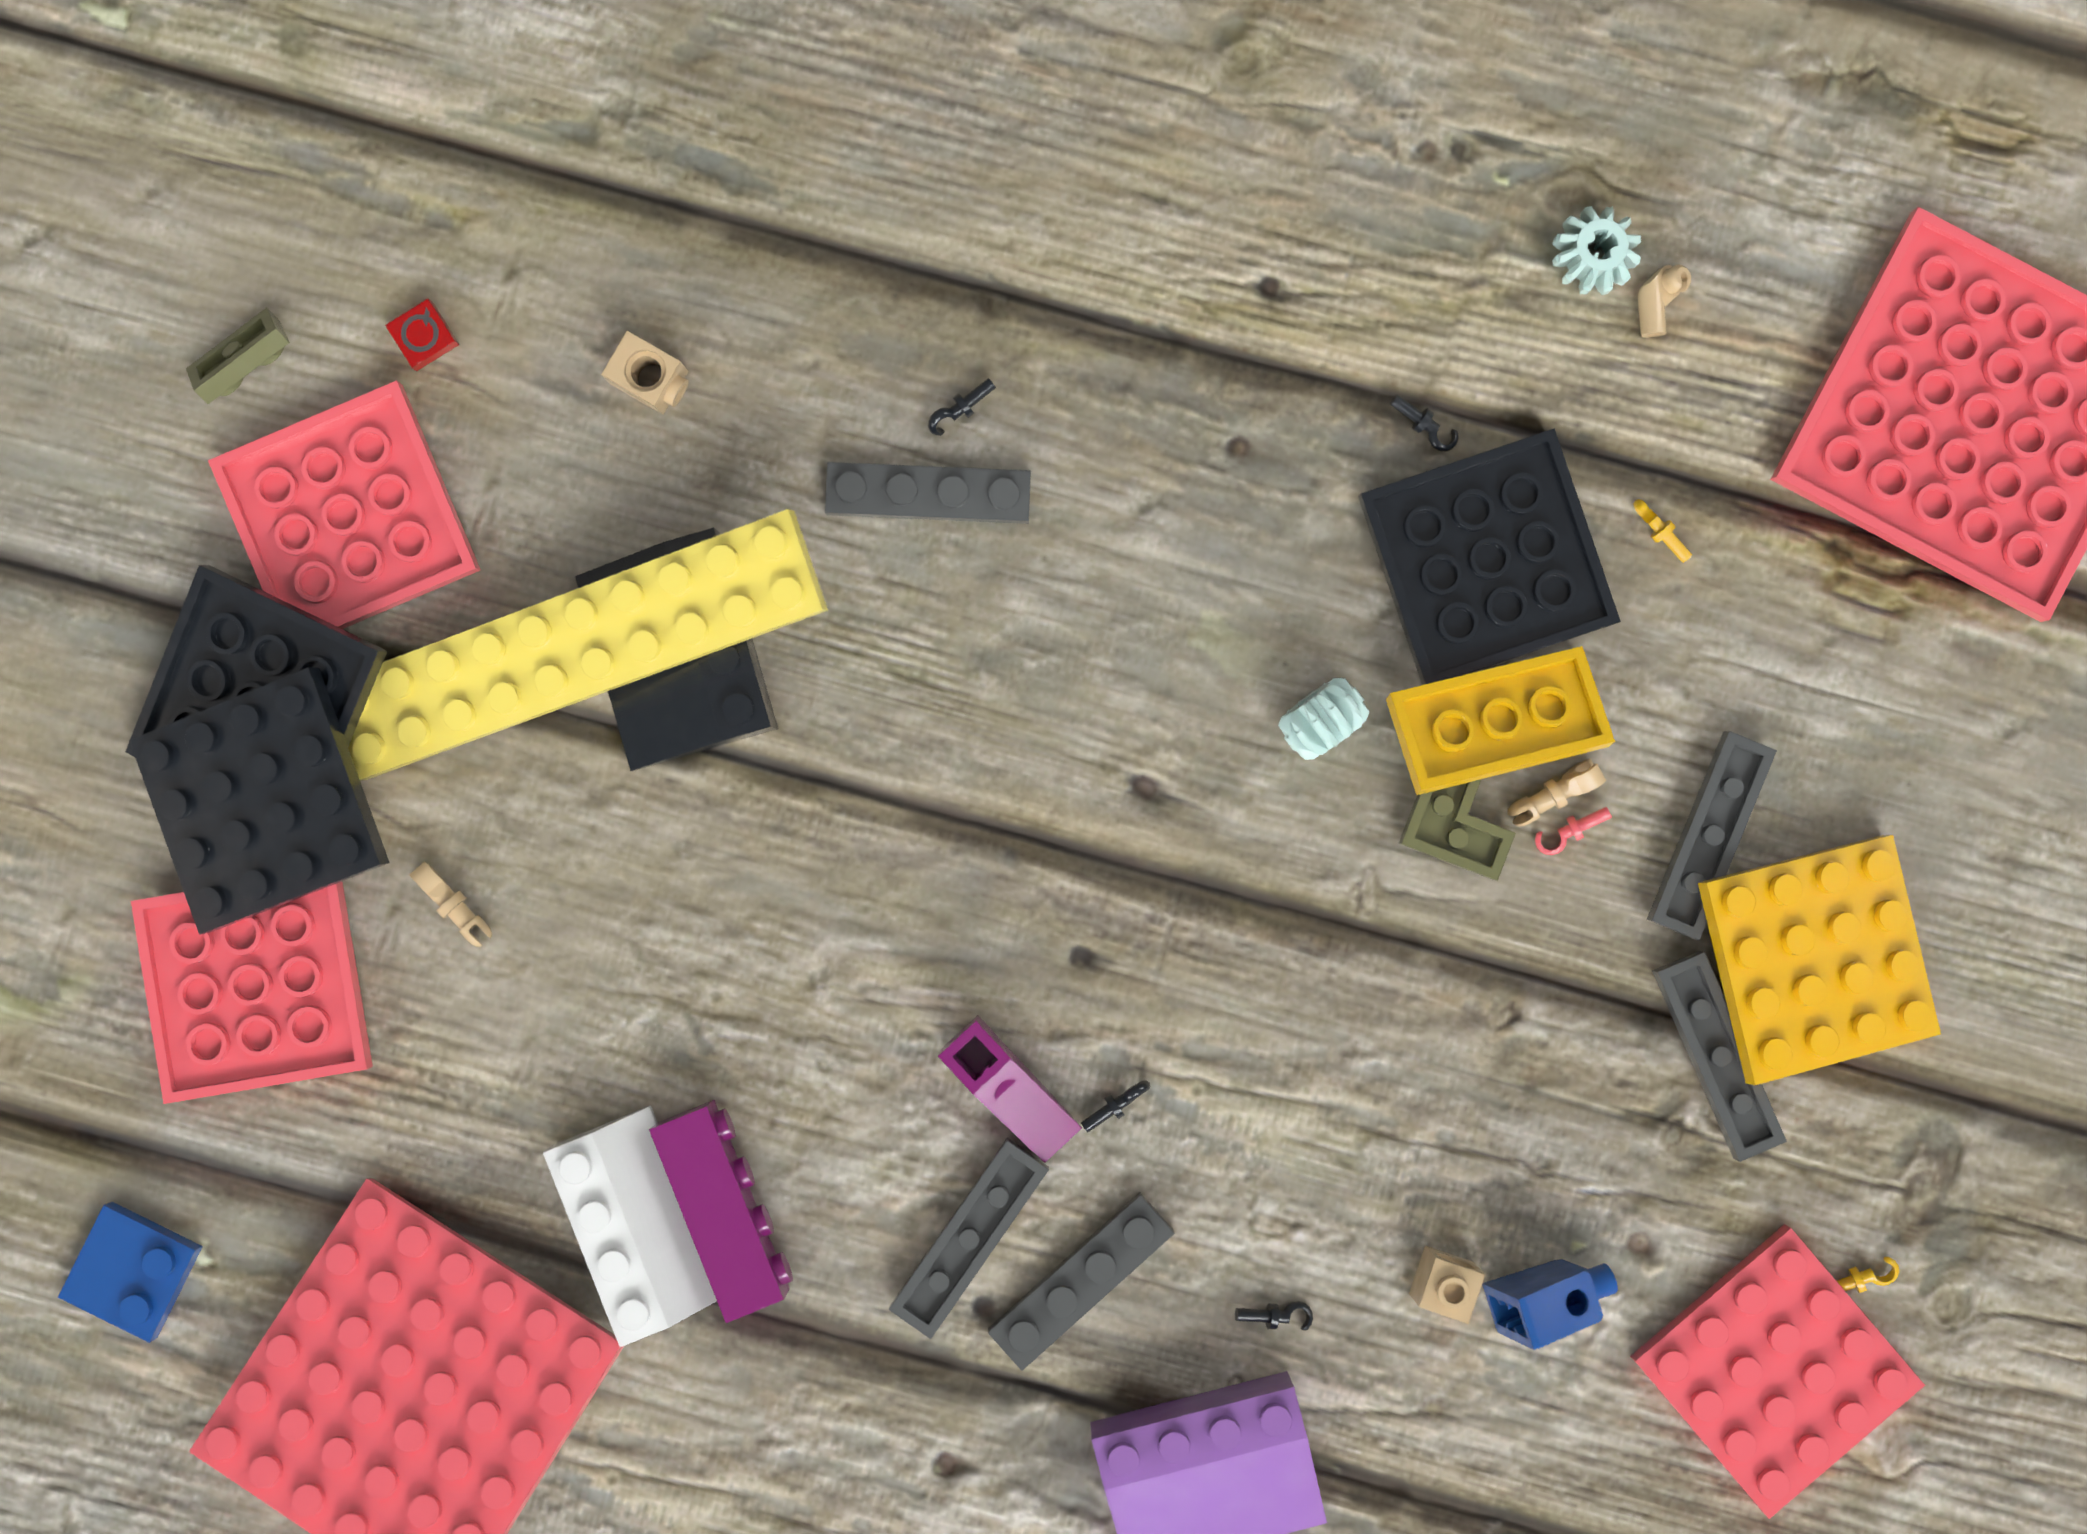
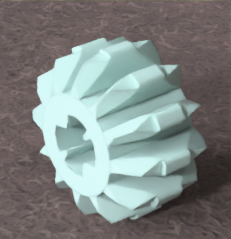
[1552,206,1641,295]
[1278,678,1369,760]

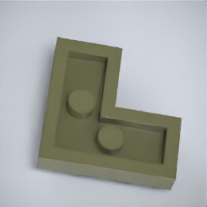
[1398,779,1516,881]

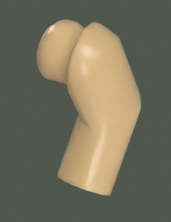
[1637,264,1691,338]

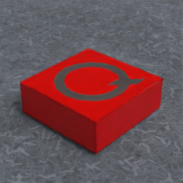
[385,299,459,371]

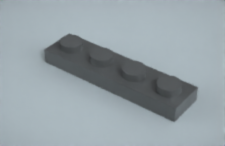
[825,462,1031,524]
[1646,731,1777,940]
[1652,951,1787,1162]
[889,1137,1049,1339]
[988,1192,1175,1371]

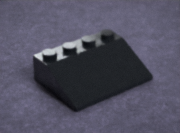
[575,527,778,771]

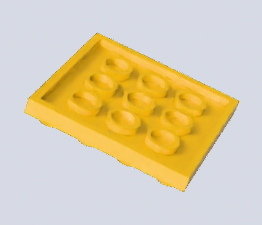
[1698,835,1941,1085]

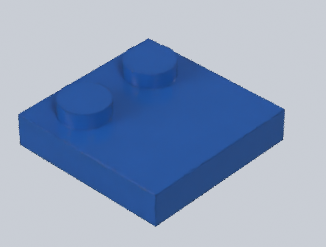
[58,1202,203,1343]

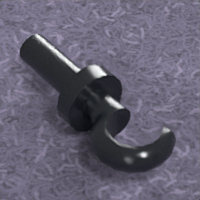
[928,378,996,436]
[1390,394,1459,452]
[1080,1080,1150,1133]
[1235,1301,1313,1331]

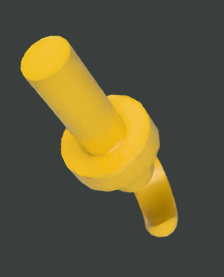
[1633,499,1692,563]
[1836,1257,1899,1293]

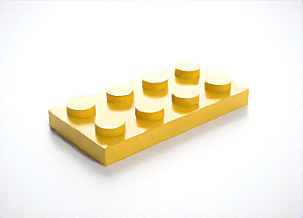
[1386,646,1615,796]

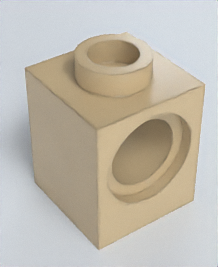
[601,331,689,415]
[1409,1246,1485,1324]

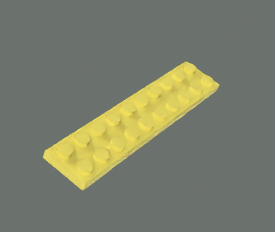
[348,509,828,780]

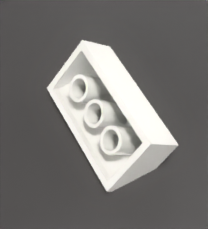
[543,1106,717,1347]

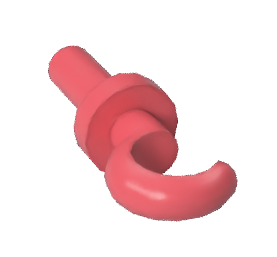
[1535,806,1612,855]

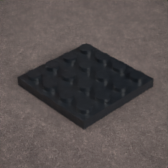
[1358,428,1621,685]
[125,565,387,757]
[129,667,390,935]

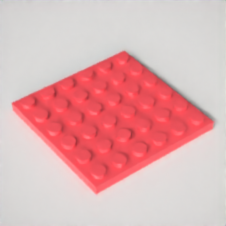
[1770,207,2087,622]
[189,1178,624,1534]

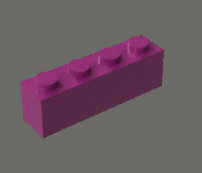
[649,1100,793,1323]

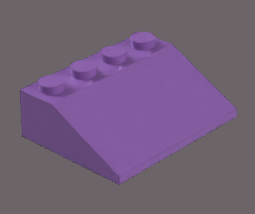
[1090,1371,1327,1534]

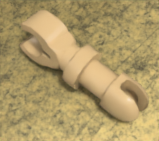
[1508,758,1606,827]
[409,861,492,947]

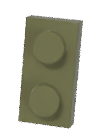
[186,307,290,404]

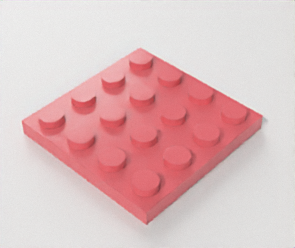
[208,380,481,629]
[131,882,373,1104]
[1630,1224,1925,1519]

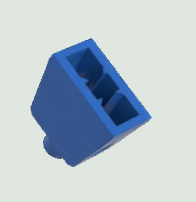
[1482,1259,1618,1350]

